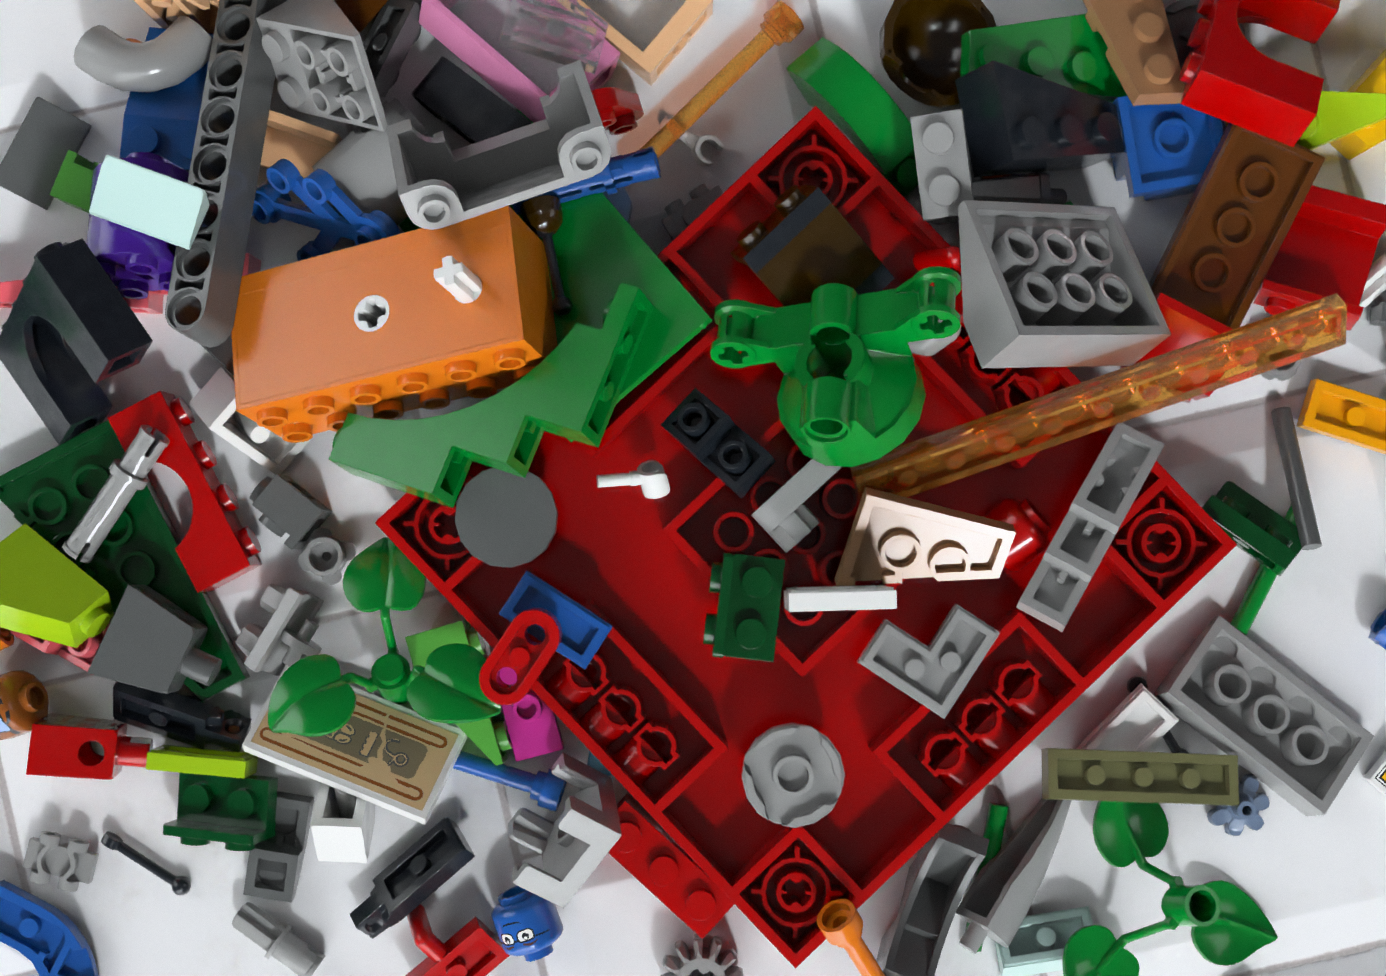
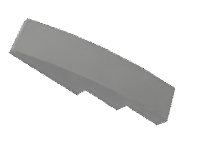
[1016,421,1165,632]

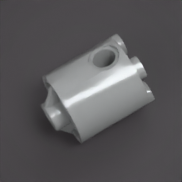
[312,98,429,226]

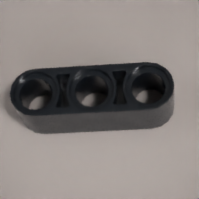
[411,56,532,144]

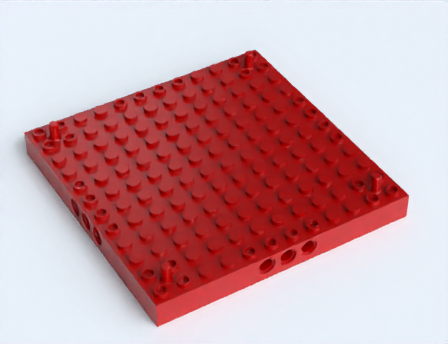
[375,106,1237,968]

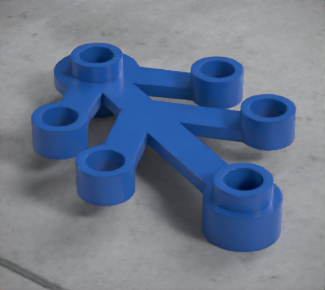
[252,159,400,261]

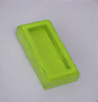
[146,745,258,779]

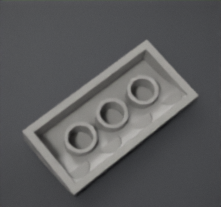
[1153,616,1374,816]

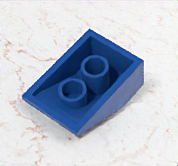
[119,27,214,173]

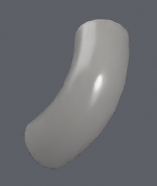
[74,15,213,92]

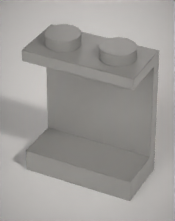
[910,109,982,225]

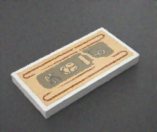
[242,665,467,825]

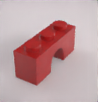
[608,792,734,939]

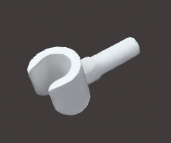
[660,117,724,166]
[596,460,670,499]

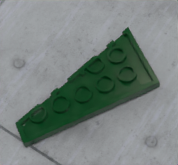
[0,420,250,701]

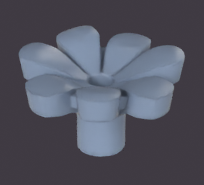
[1207,774,1270,836]

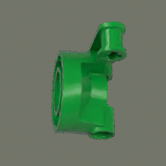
[710,266,961,467]

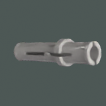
[62,425,170,563]

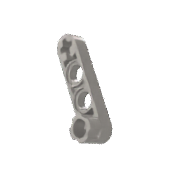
[751,459,841,553]

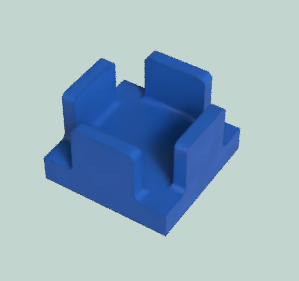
[1112,96,1224,201]

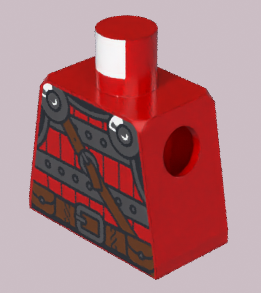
[26,713,153,780]

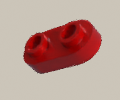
[591,87,644,135]
[479,608,562,705]

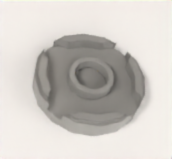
[741,723,845,828]

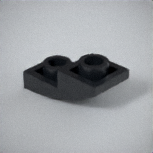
[661,388,776,499]

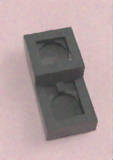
[243,791,314,903]

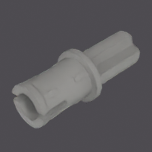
[232,902,326,976]

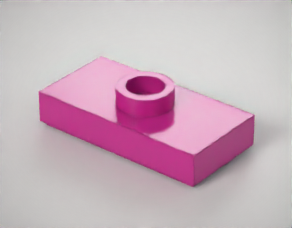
[500,667,565,762]

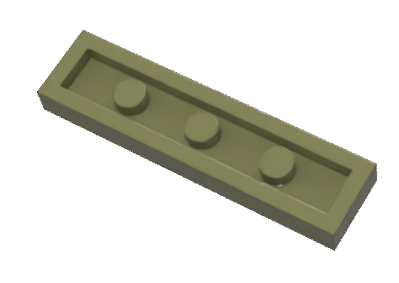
[1041,748,1239,806]

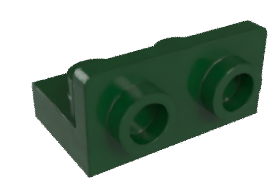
[1202,481,1301,577]
[703,552,785,662]
[163,773,278,851]

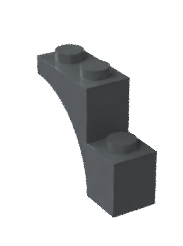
[876,823,989,976]

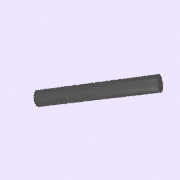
[1271,407,1322,550]

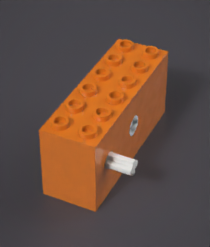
[231,205,558,443]

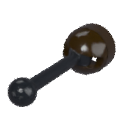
[521,195,572,316]

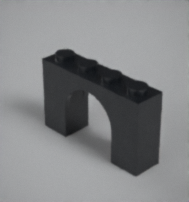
[0,238,153,445]

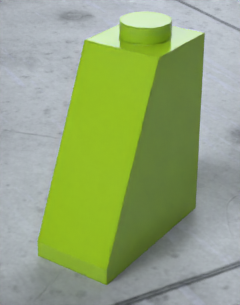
[0,523,114,648]

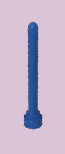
[453,751,567,812]

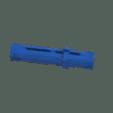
[512,146,661,215]

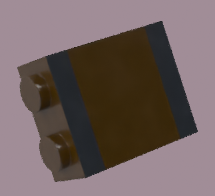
[730,184,895,307]

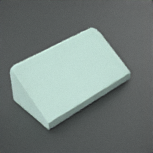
[89,155,210,250]
[995,906,1093,976]

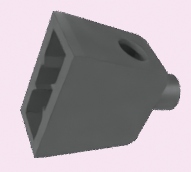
[88,584,222,694]

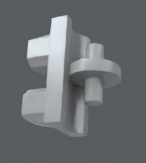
[235,584,324,676]

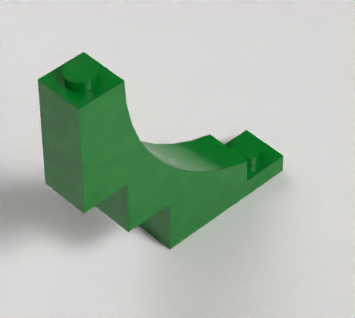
[329,282,655,508]

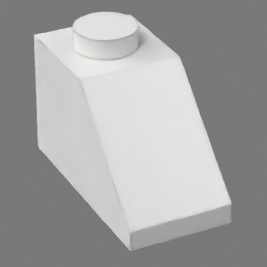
[189,367,310,475]
[311,782,376,863]

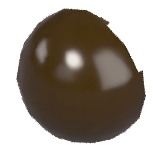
[879,0,996,108]

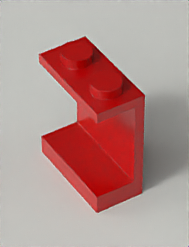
[1253,185,1386,332]

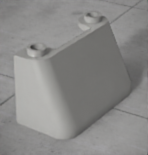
[386,60,611,230]

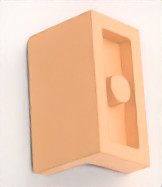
[260,110,342,178]

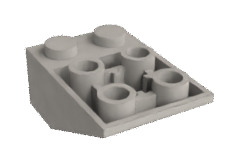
[256,0,388,132]

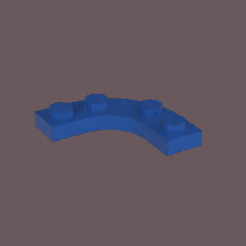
[0,880,98,976]

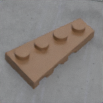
[1082,0,1185,106]

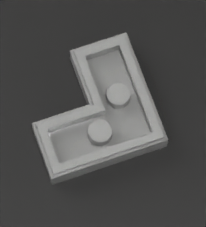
[857,604,1000,719]

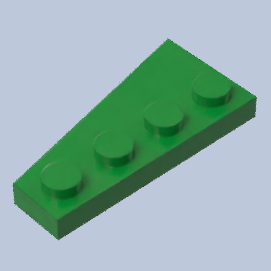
[960,14,1127,102]

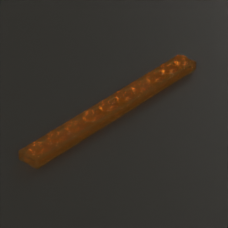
[850,293,1347,503]

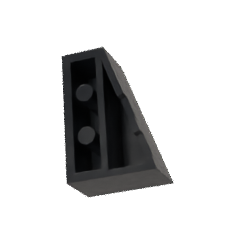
[955,60,1124,177]

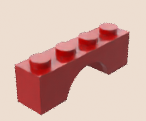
[108,391,262,593]

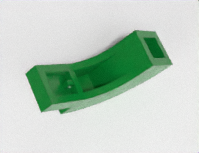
[786,37,919,197]

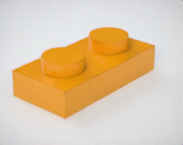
[1296,379,1386,454]

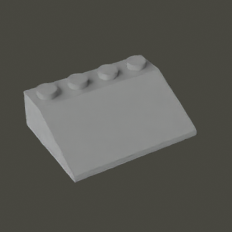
[958,200,1171,368]

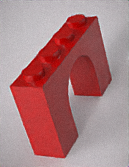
[1179,0,1340,147]

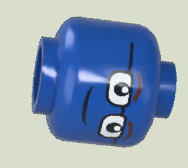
[491,886,563,962]

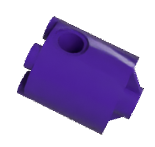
[86,152,189,299]

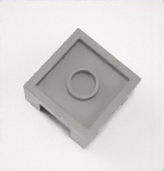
[508,752,622,908]

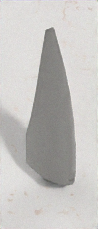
[956,799,1072,954]

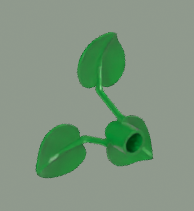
[268,537,501,737]
[1062,801,1278,976]

